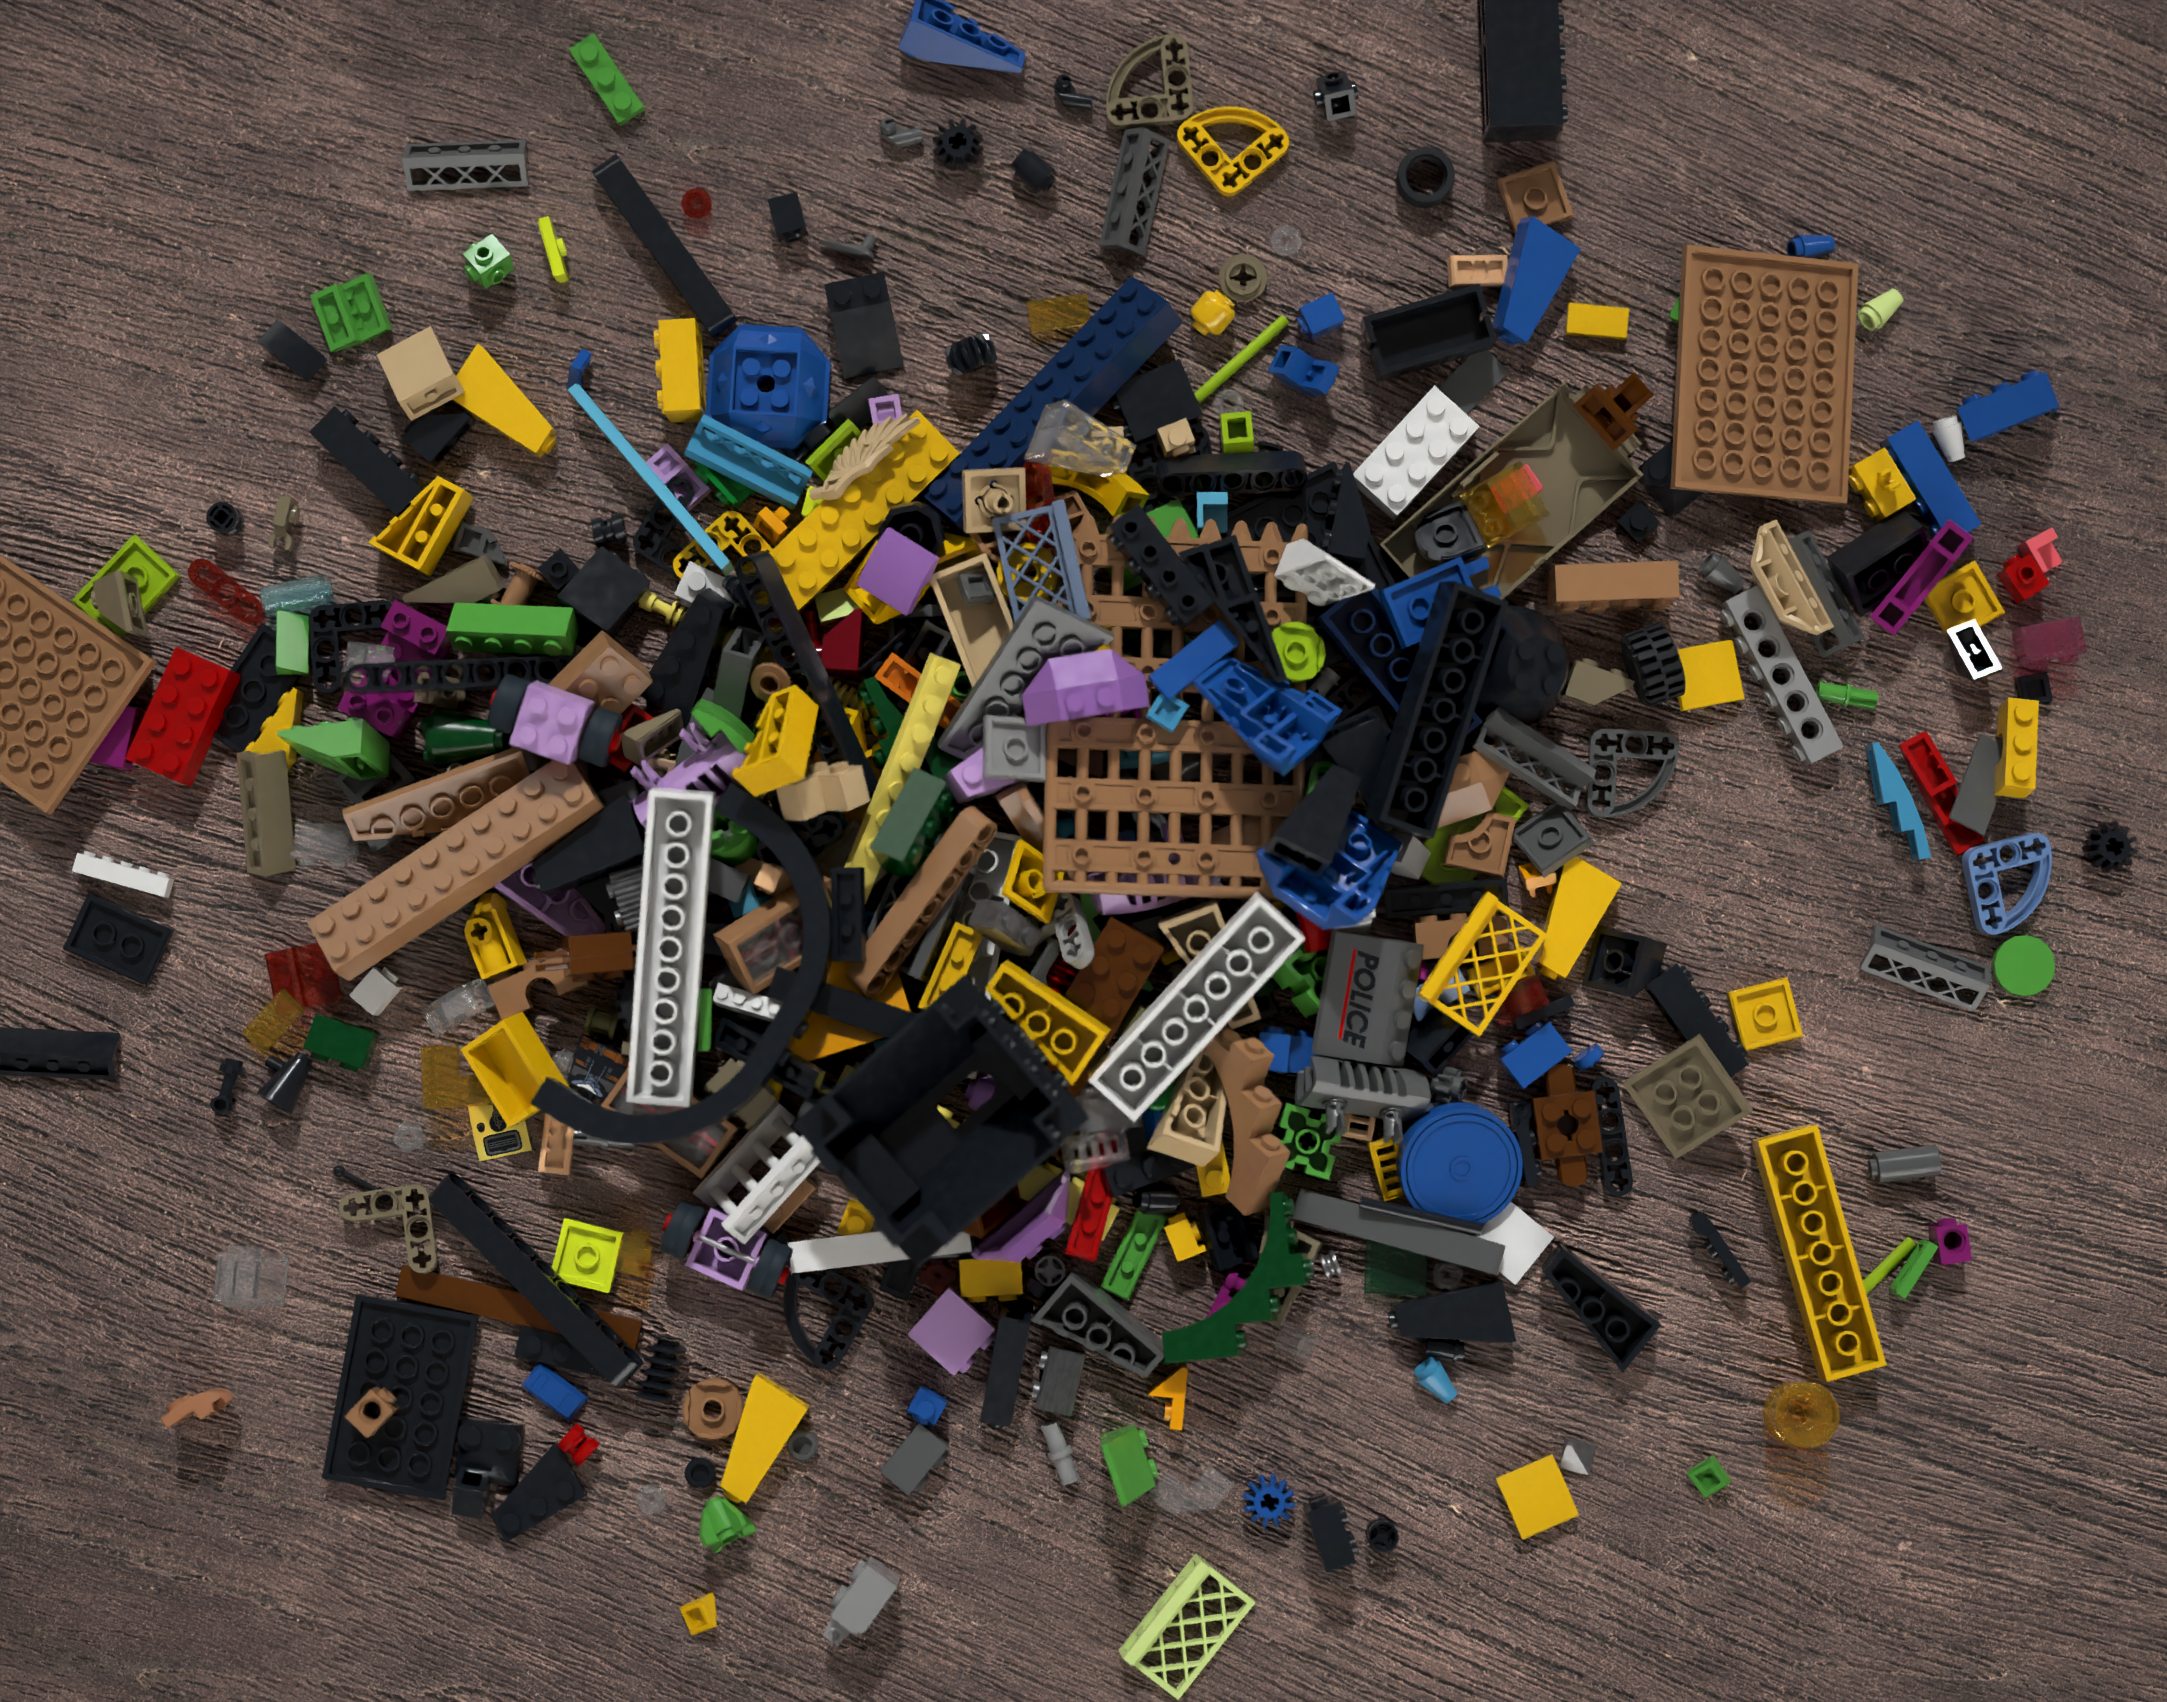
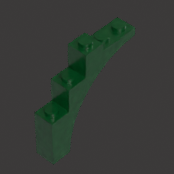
[857,676,1006,804]
[1162,1192,1314,1364]

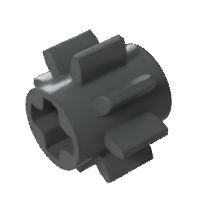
[1430,1066,1468,1104]

